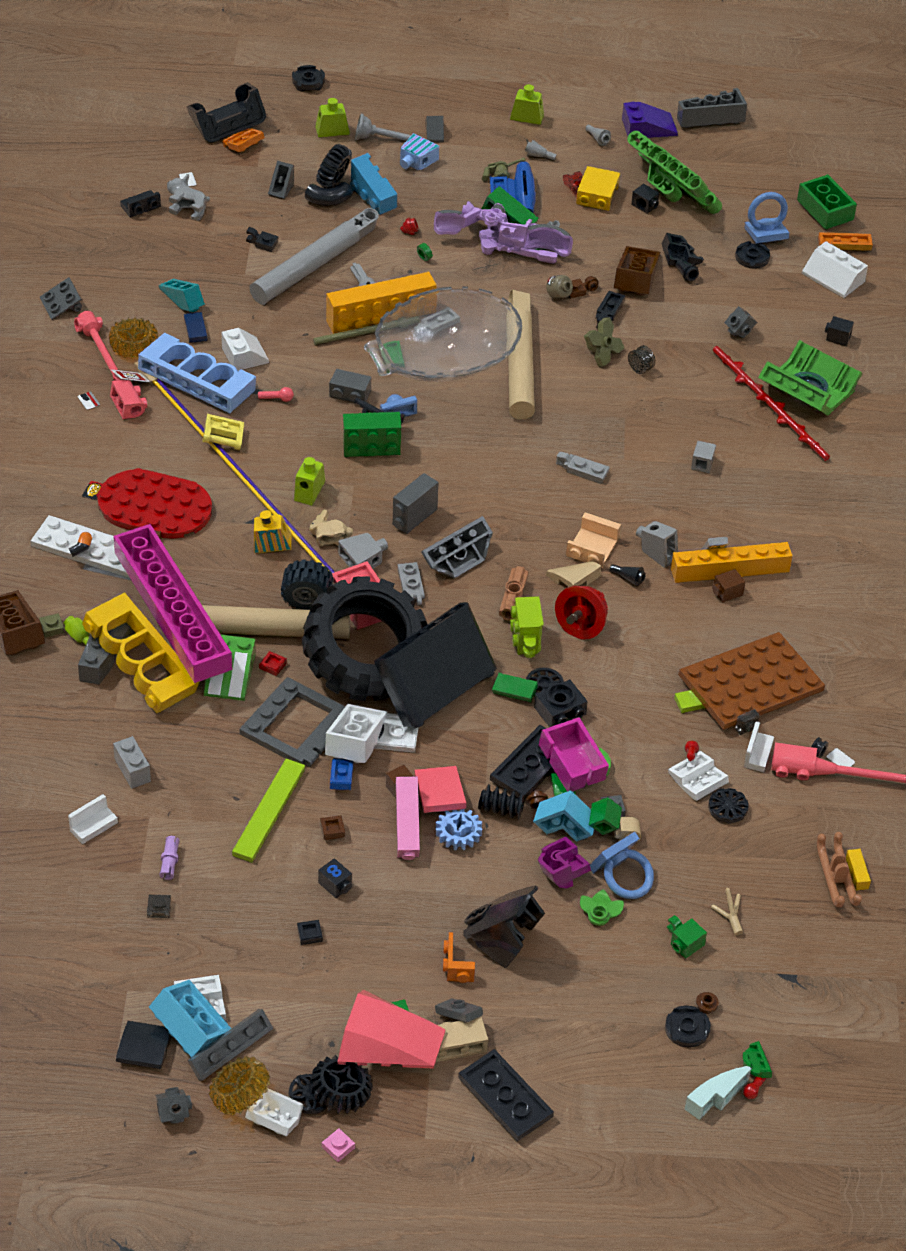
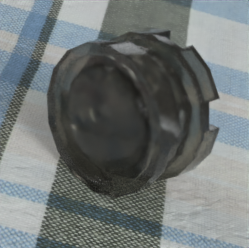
[628,345,656,374]

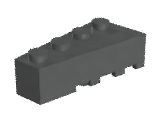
[677,88,747,128]
[78,622,135,685]

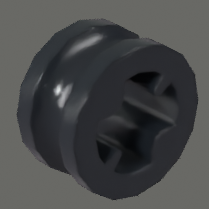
[811,737,829,758]

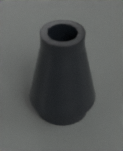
[676,259,699,281]

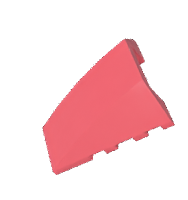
[337,990,446,1069]

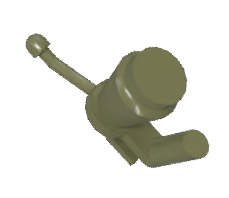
[482,158,526,181]

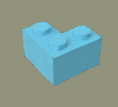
[533,790,594,842]

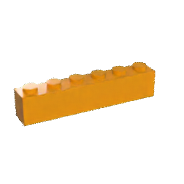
[671,542,792,583]

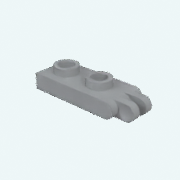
[397,562,425,606]

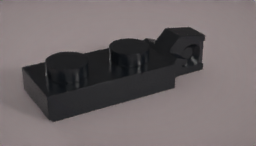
[595,291,626,329]

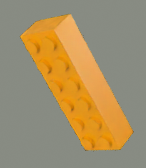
[326,272,437,334]

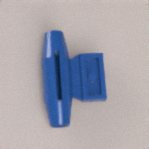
[490,162,536,213]

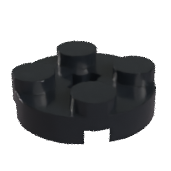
[292,65,325,92]

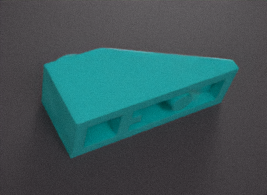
[158,279,205,312]

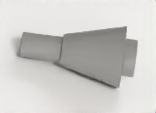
[585,125,611,146]
[525,140,557,161]

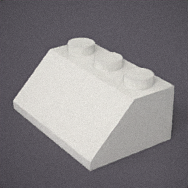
[802,242,868,298]

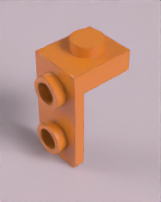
[443,932,475,983]

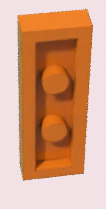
[818,232,873,251]

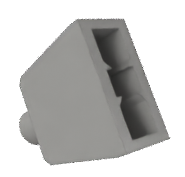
[636,521,678,568]
[338,533,388,569]

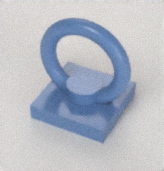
[744,192,789,243]
[590,832,654,899]

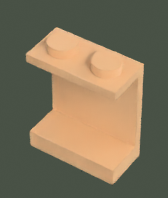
[566,512,621,568]

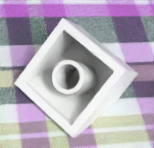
[221,328,269,371]

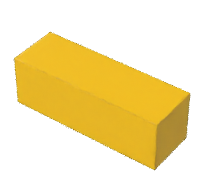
[846,849,871,890]

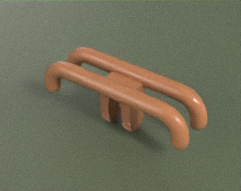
[817,832,862,908]

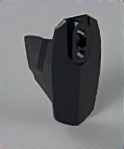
[463,885,545,968]

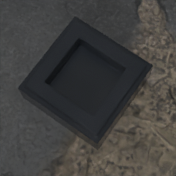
[297,920,323,945]

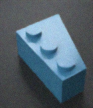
[350,153,397,215]

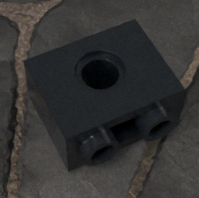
[534,679,588,727]

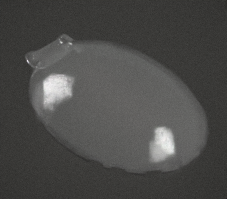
[364,286,522,382]

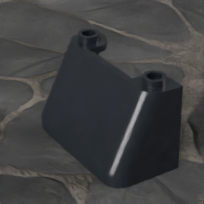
[186,82,266,142]

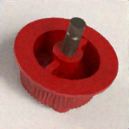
[555,586,608,640]

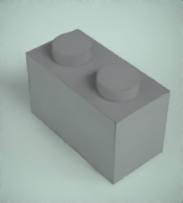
[113,736,151,789]

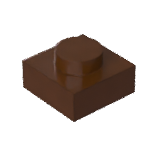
[320,815,345,840]

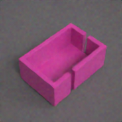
[539,717,609,792]

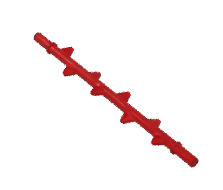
[712,346,830,461]

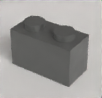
[329,369,372,402]

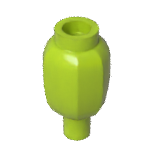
[64,616,90,645]

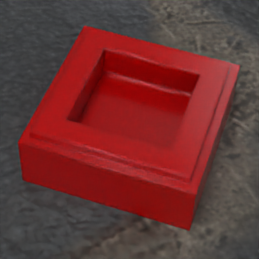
[259,651,287,676]

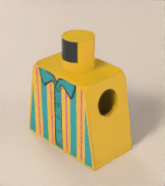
[254,510,292,553]

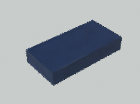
[184,312,208,343]

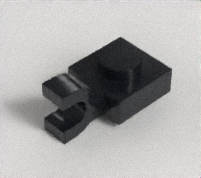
[246,227,279,252]

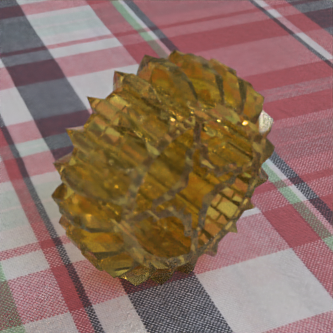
[109,317,158,359]
[209,1056,271,1115]

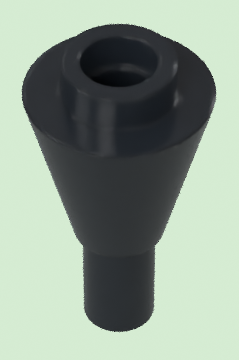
[610,564,646,586]

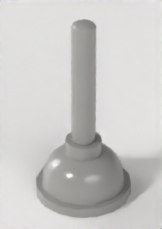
[355,113,411,141]

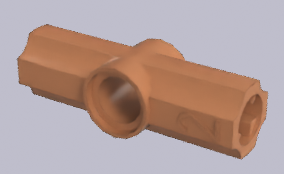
[499,566,528,621]

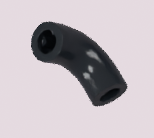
[305,182,353,206]

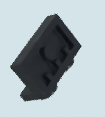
[120,190,161,218]

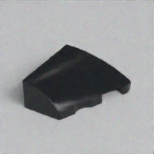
[661,233,704,266]

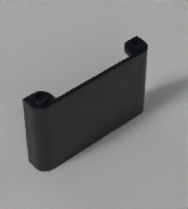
[374,602,497,728]

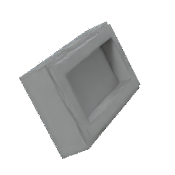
[701,537,728,550]

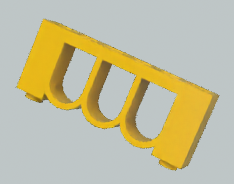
[82,592,200,713]

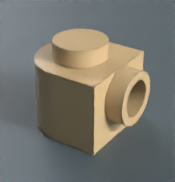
[614,817,641,842]

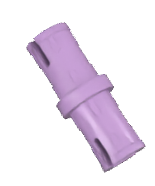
[160,836,180,880]

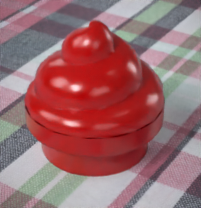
[400,217,419,235]

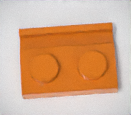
[222,128,265,152]

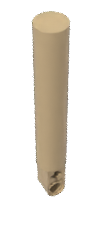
[507,290,535,419]
[158,605,351,639]

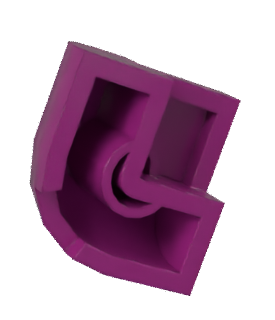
[538,837,591,888]

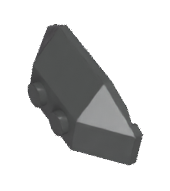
[421,516,493,579]

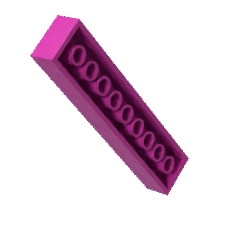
[113,524,233,683]

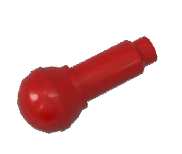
[685,740,699,761]
[743,1077,766,1099]

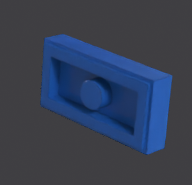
[330,758,353,790]

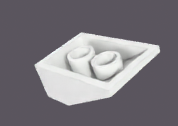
[325,704,387,763]

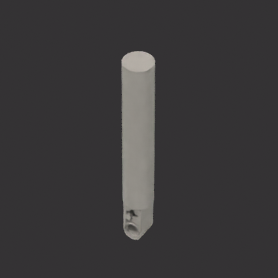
[250,208,379,305]

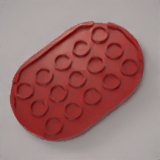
[98,468,212,539]

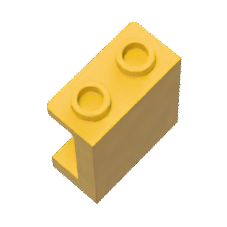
[576,166,620,211]

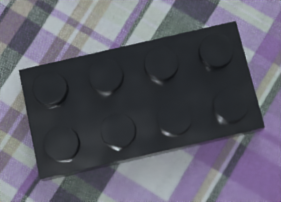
[490,725,554,800]
[458,1049,554,1142]

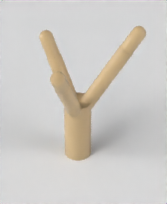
[711,888,743,935]

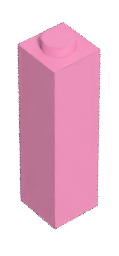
[396,777,420,860]

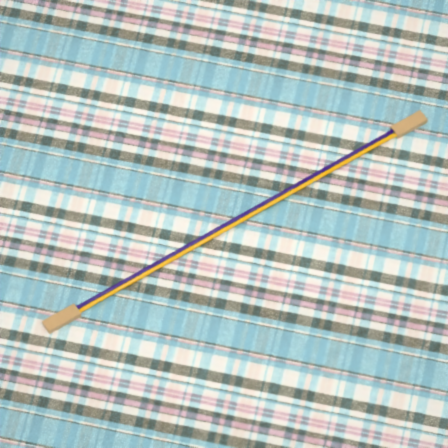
[134,361,335,573]

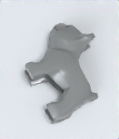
[167,174,210,221]

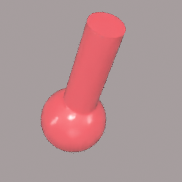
[258,387,294,402]

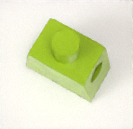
[510,84,544,125]
[315,98,350,138]
[294,457,325,506]

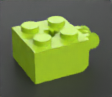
[510,596,544,658]

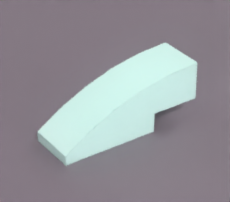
[685,1066,751,1120]

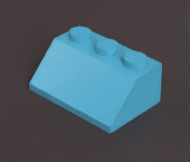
[149,980,231,1057]

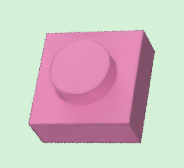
[322,1129,355,1162]

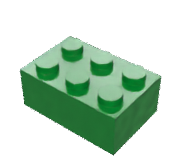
[797,175,857,230]
[343,412,401,457]

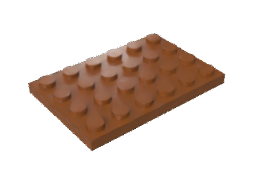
[678,632,825,730]

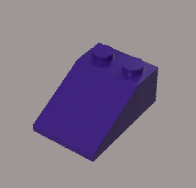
[622,102,678,139]

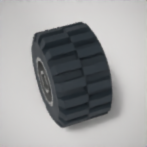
[281,559,333,610]

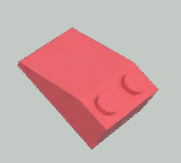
[332,561,381,630]

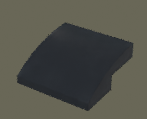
[116,1021,172,1069]

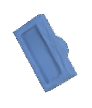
[380,394,417,416]

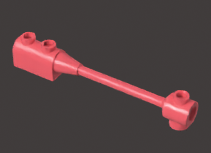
[74,311,147,419]
[771,742,906,783]

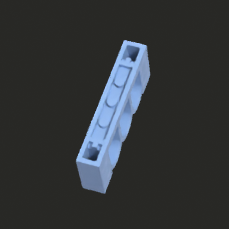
[138,333,256,413]

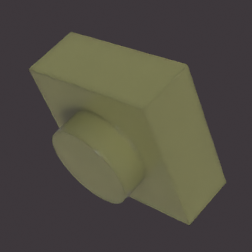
[39,613,64,637]

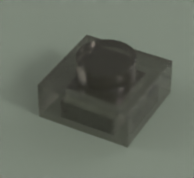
[735,709,759,735]
[147,894,171,918]

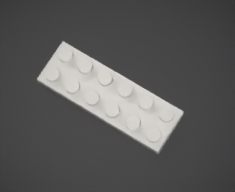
[31,515,130,578]

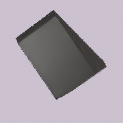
[425,116,444,143]
[268,161,294,199]

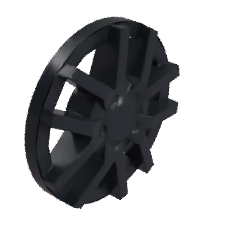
[526,667,564,696]

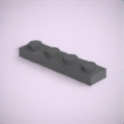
[187,1009,273,1080]

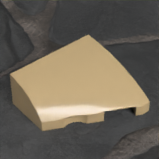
[546,561,601,587]

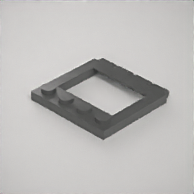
[239,677,345,767]

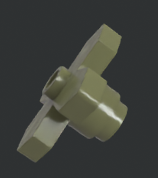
[584,317,624,367]

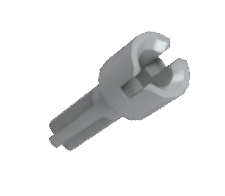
[350,262,376,286]

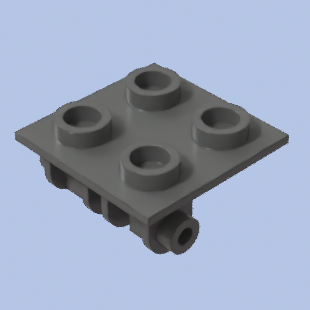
[40,277,82,320]

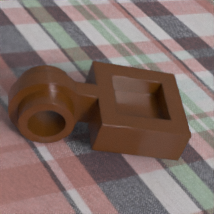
[569,276,599,299]

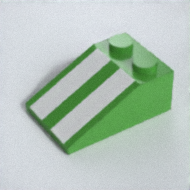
[204,635,256,701]

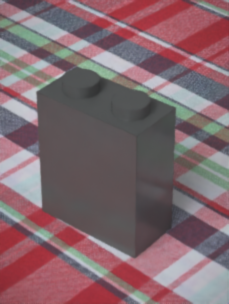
[392,473,439,534]

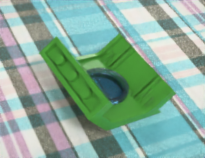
[758,340,863,416]

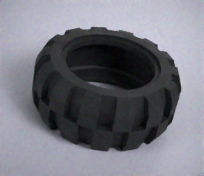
[302,576,428,701]

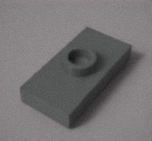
[435,998,483,1023]

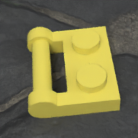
[202,414,244,451]

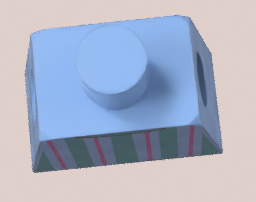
[400,133,439,170]

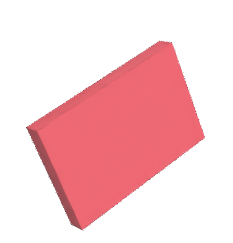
[414,766,466,813]

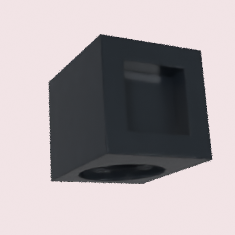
[631,184,659,214]

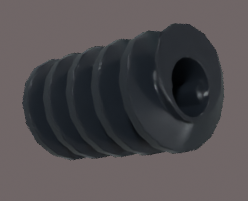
[478,784,525,820]

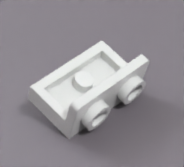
[245,1086,303,1136]

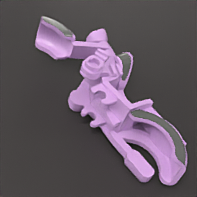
[434,201,573,264]

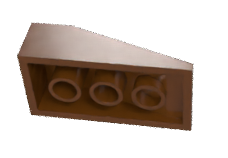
[614,246,661,295]
[0,590,45,655]

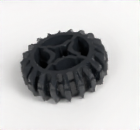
[316,144,352,189]
[309,1055,373,1114]

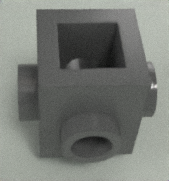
[724,306,758,339]
[155,1087,192,1123]

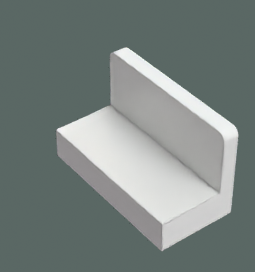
[744,722,774,772]
[68,794,118,844]

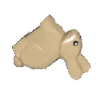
[309,510,353,546]

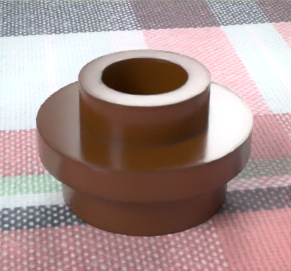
[527,791,548,809]
[696,992,719,1014]

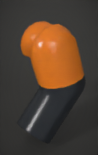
[68,532,92,557]

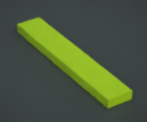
[232,759,305,862]

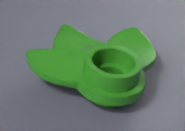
[580,889,624,926]

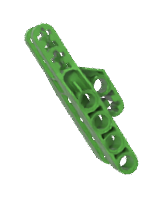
[627,131,722,214]

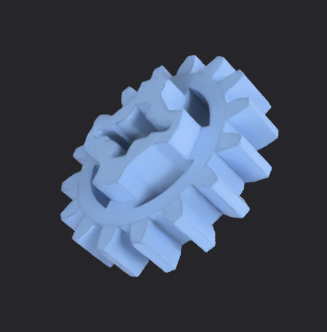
[436,809,482,850]

